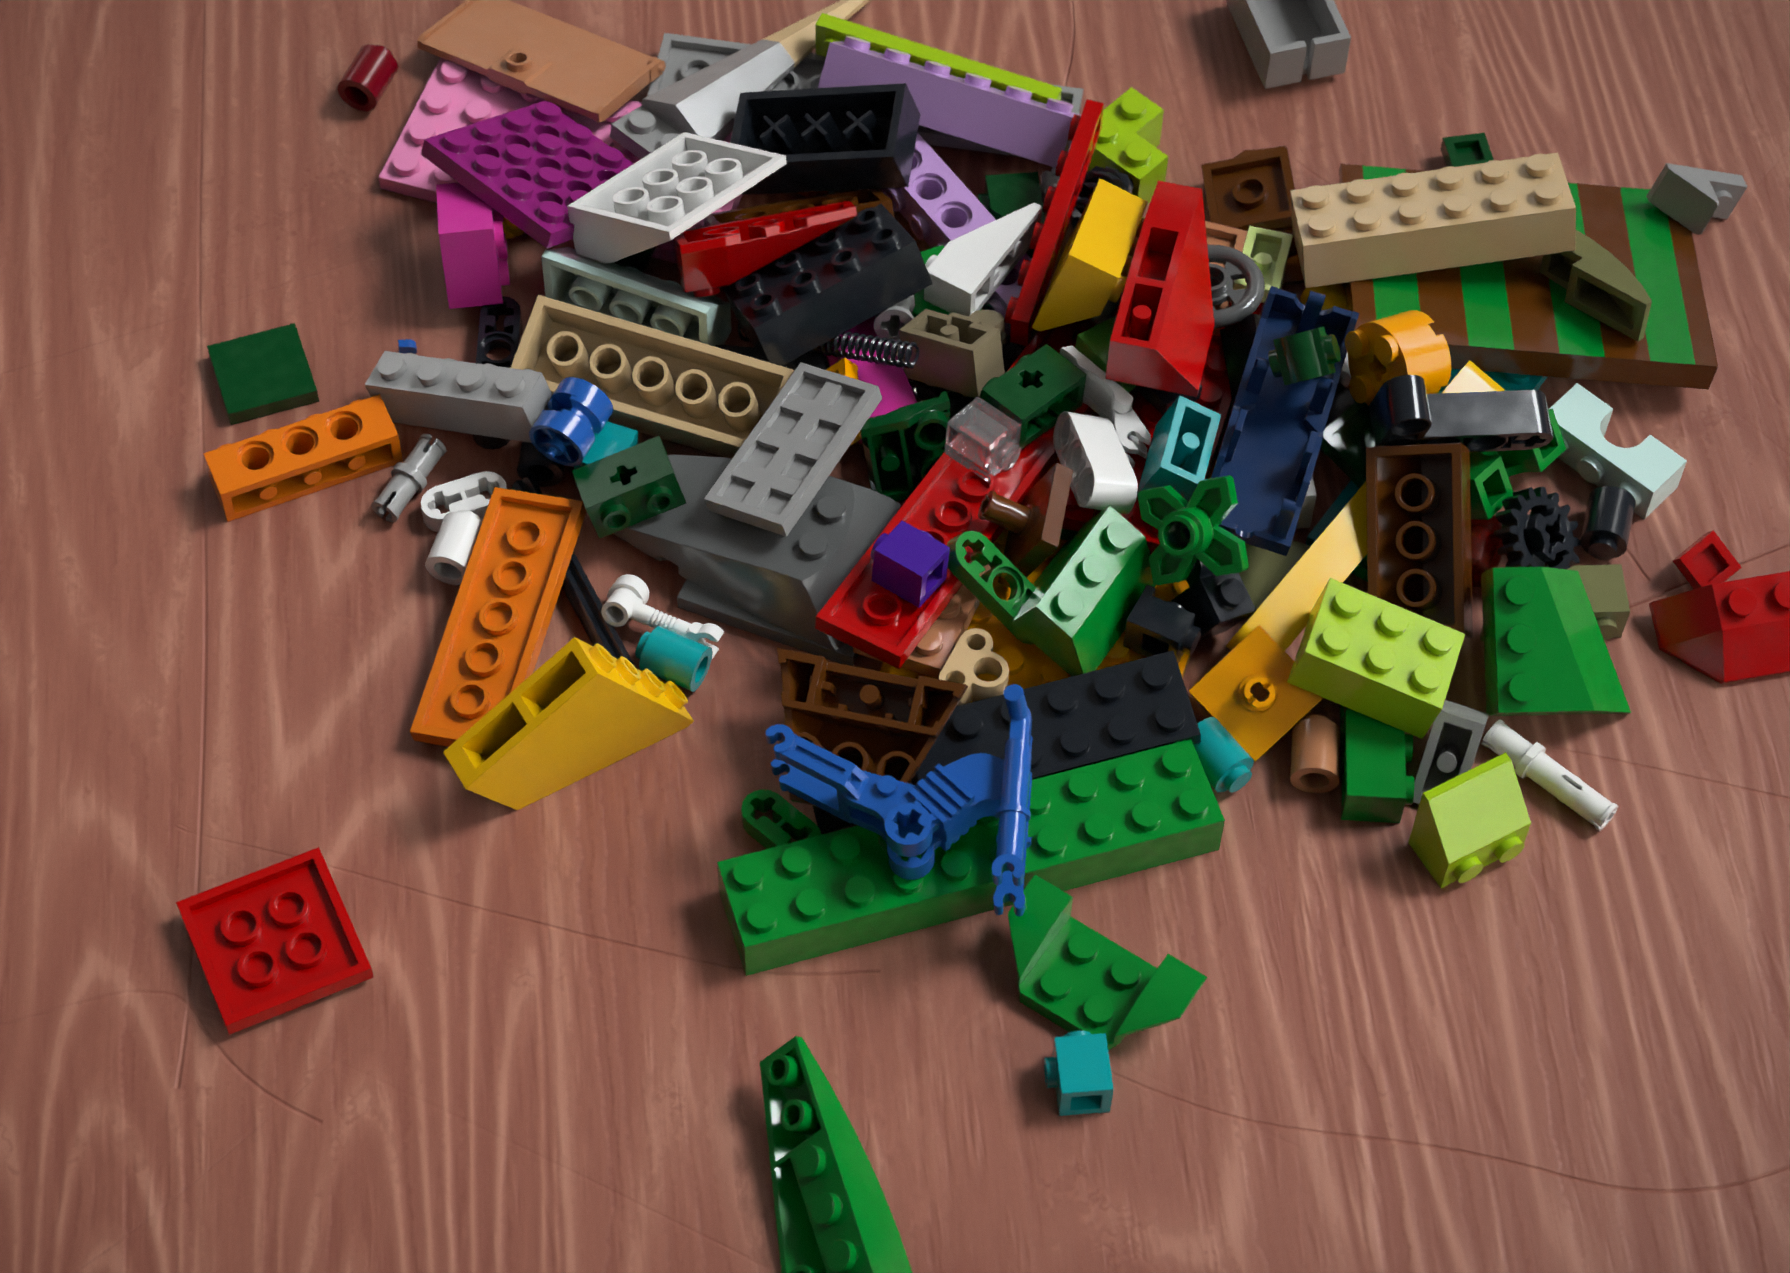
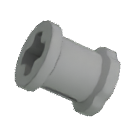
[874,295,915,341]

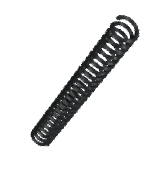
[737,323,919,370]

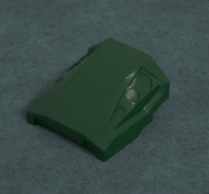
[860,391,954,502]

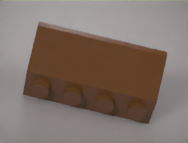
[1366,443,1473,638]

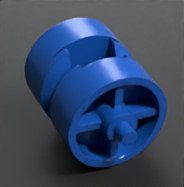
[529,377,613,466]

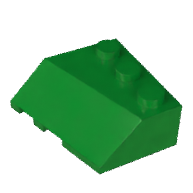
[1481,567,1631,716]

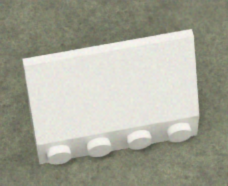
[567,132,787,264]

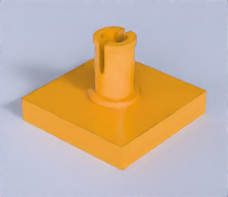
[1188,624,1323,762]

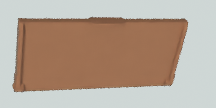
[417,0,665,123]

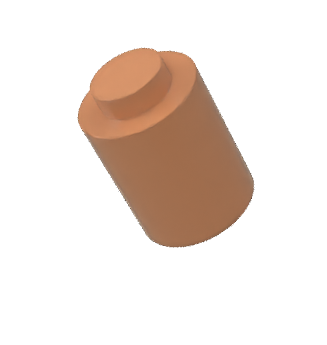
[1290,715,1341,793]

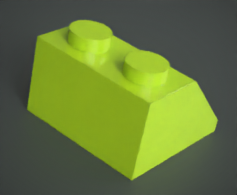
[1408,752,1531,888]

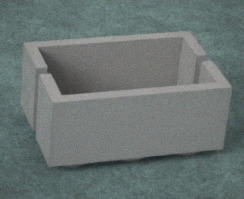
[1225,0,1351,89]

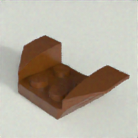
[1201,146,1304,286]

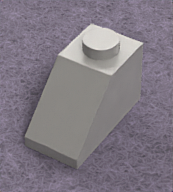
[1413,700,1489,804]

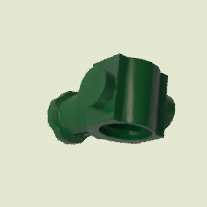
[1268,327,1341,385]

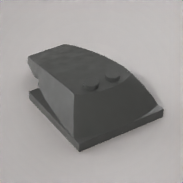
[613,455,902,666]

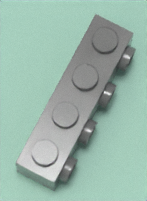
[365,351,552,443]

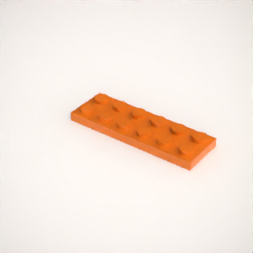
[410,487,587,747]

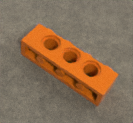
[203,394,403,522]

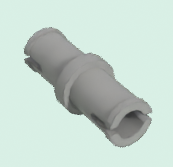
[371,433,447,523]

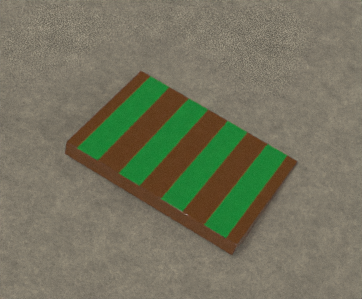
[1339,164,1718,390]

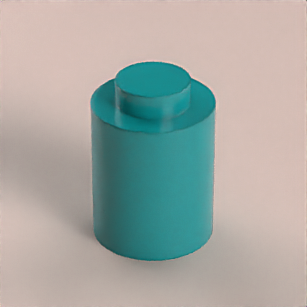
[635,626,713,692]
[1194,717,1254,793]

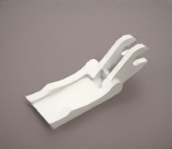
[1059,345,1151,467]

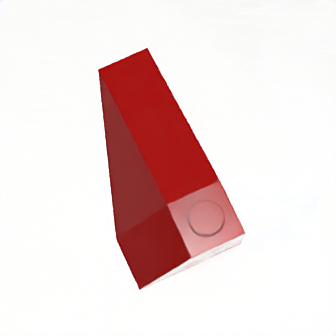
[673,200,857,297]

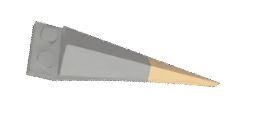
[610,0,871,160]

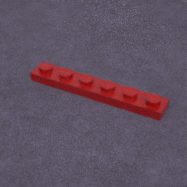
[1005,99,1104,346]

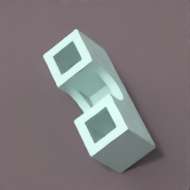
[1549,383,1687,519]

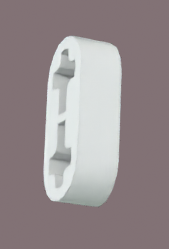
[421,471,507,532]

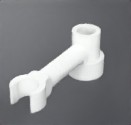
[601,574,724,659]

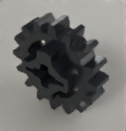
[1493,486,1581,569]

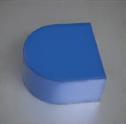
[398,339,417,354]

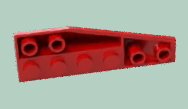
[1105,181,1215,397]

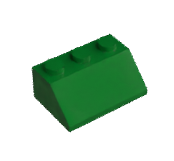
[1011,506,1156,677]

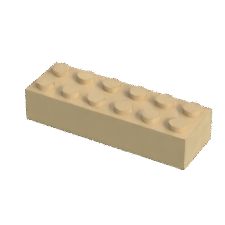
[1290,153,1576,288]
[510,295,795,459]

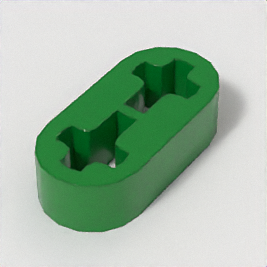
[741,789,821,849]

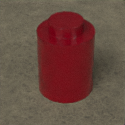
[337,44,398,112]

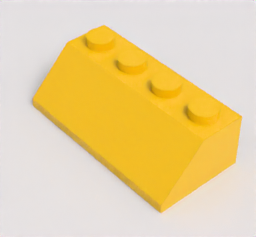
[1032,179,1148,332]

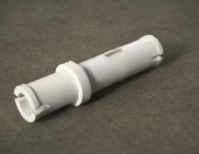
[1481,719,1619,831]

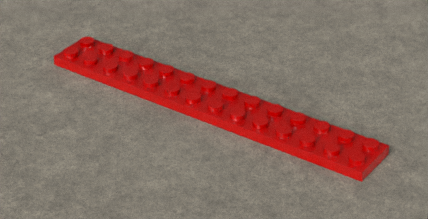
[815,305,1120,669]

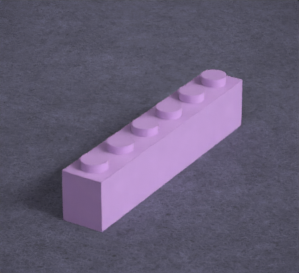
[818,36,1081,168]

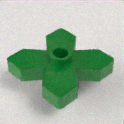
[1137,475,1249,585]

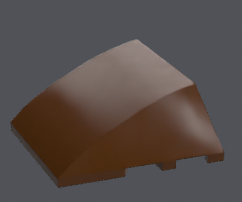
[777,648,968,806]

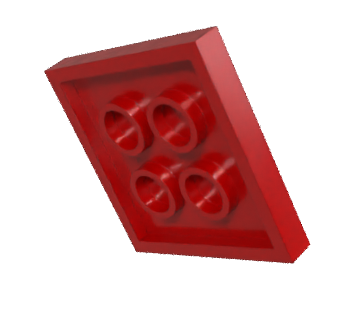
[176,847,374,1035]

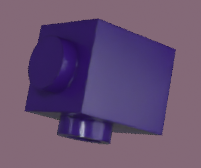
[870,520,950,608]

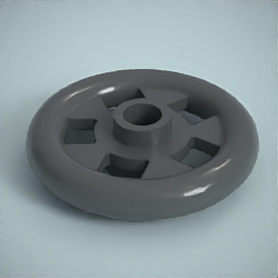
[1207,244,1265,329]

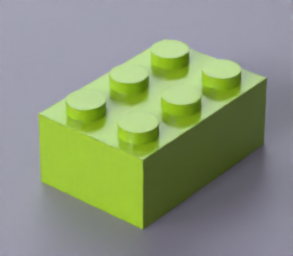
[1287,578,1465,739]

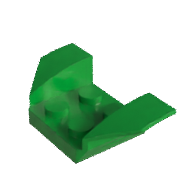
[1008,874,1207,1051]

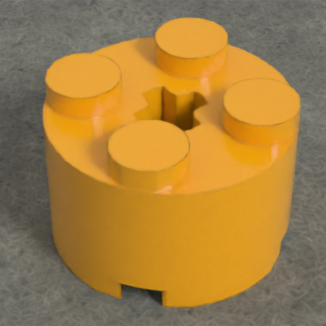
[1345,310,1451,406]

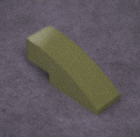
[1540,230,1652,342]

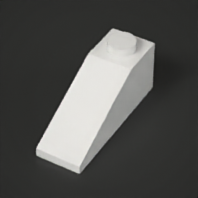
[924,202,1042,316]

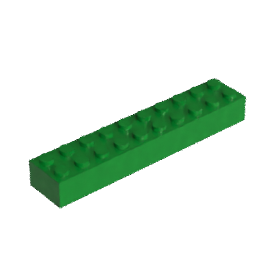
[717,739,1225,976]

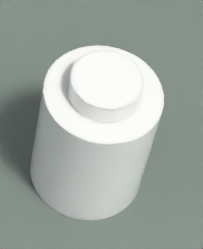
[425,510,482,585]

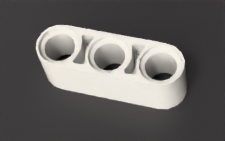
[1053,411,1138,515]

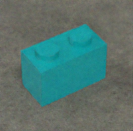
[1137,395,1221,502]

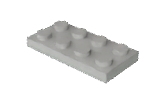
[704,362,882,537]

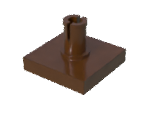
[978,463,1073,588]

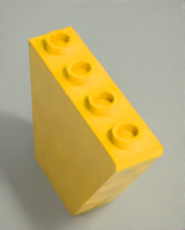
[443,637,694,810]

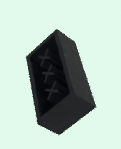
[730,83,921,195]
[723,204,933,366]

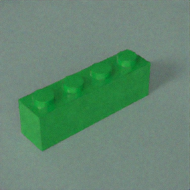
[1339,704,1415,823]

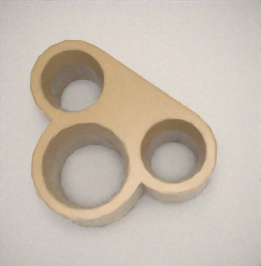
[938,628,1009,706]

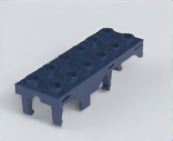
[1211,286,1359,556]

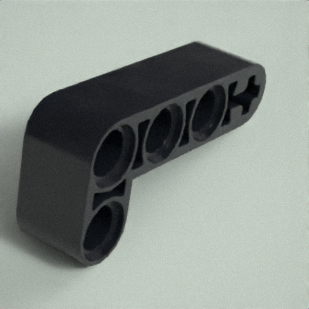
[1369,375,1553,452]

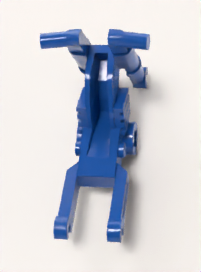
[765,684,1033,917]

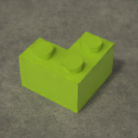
[1087,87,1168,205]

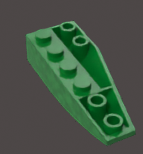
[760,1036,912,1273]

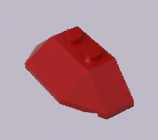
[1649,571,1790,684]

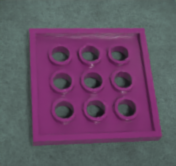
[421,100,633,248]

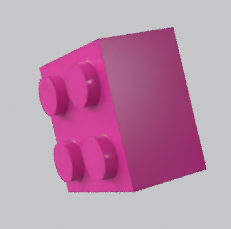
[436,182,510,309]

